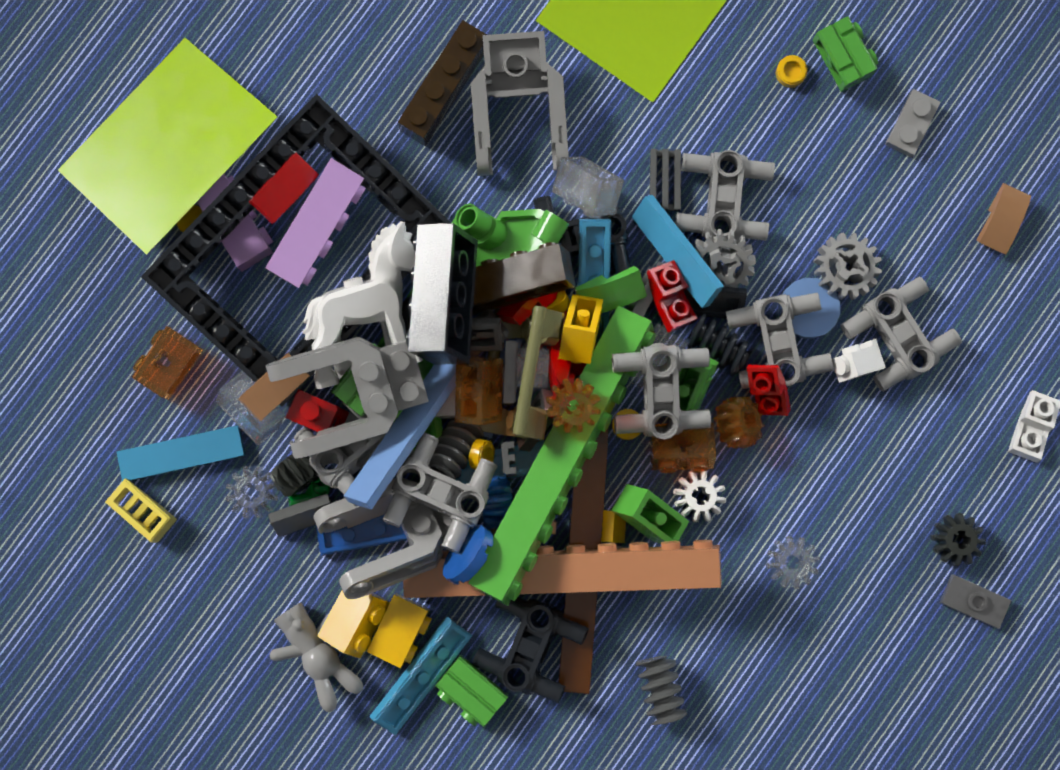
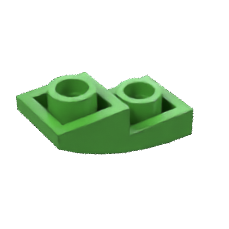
[574,266,647,313]

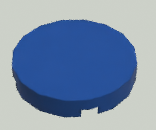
[443,524,493,585]

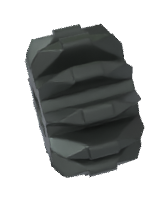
[270,453,325,497]
[930,513,986,566]

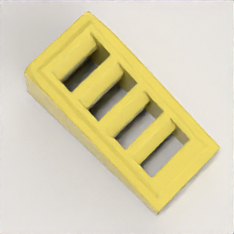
[105,478,177,543]

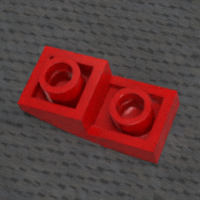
[249,153,319,224]
[647,260,698,333]
[496,292,558,325]
[548,335,575,404]
[747,365,791,416]

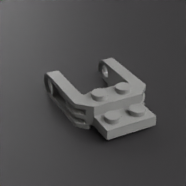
[471,31,569,176]
[265,337,429,458]
[313,478,465,599]

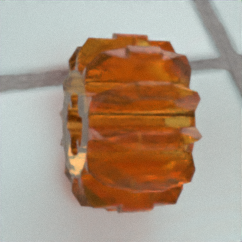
[546,378,600,433]
[713,396,765,449]

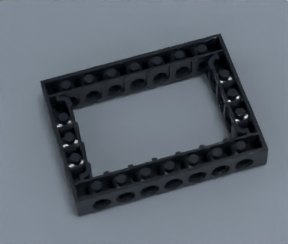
[141,94,451,407]

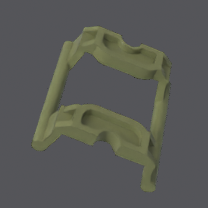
[476,306,565,440]

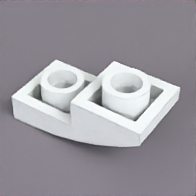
[1008,390,1060,463]

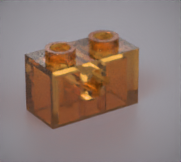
[132,326,203,400]
[455,356,503,425]
[649,422,716,473]

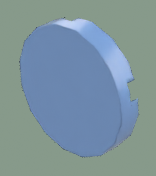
[778,278,840,339]

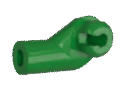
[288,477,330,506]

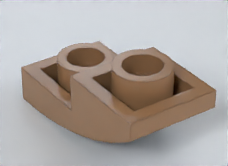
[976,183,1031,255]
[238,353,310,422]

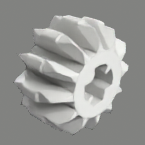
[673,470,726,522]

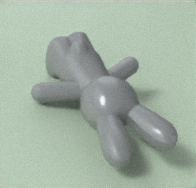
[270,602,363,712]

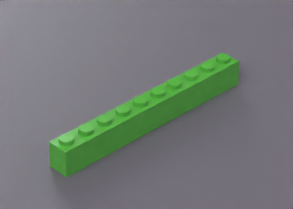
[468,306,656,606]

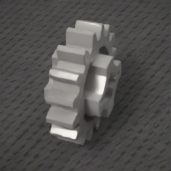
[695,229,756,288]
[813,232,882,300]

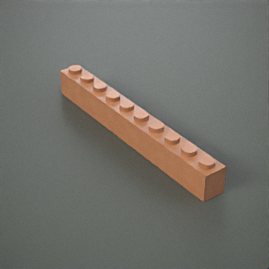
[403,540,722,598]

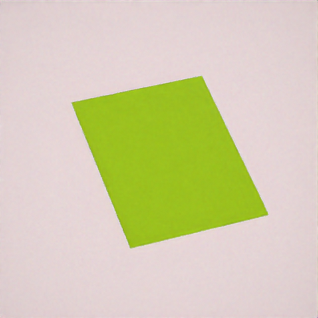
[535,0,727,103]
[58,38,277,255]

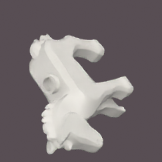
[302,221,423,389]

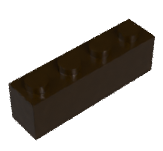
[397,20,487,147]
[473,242,576,315]

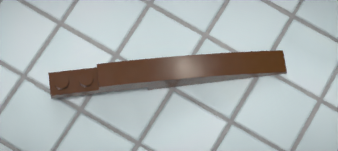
[559,428,608,694]

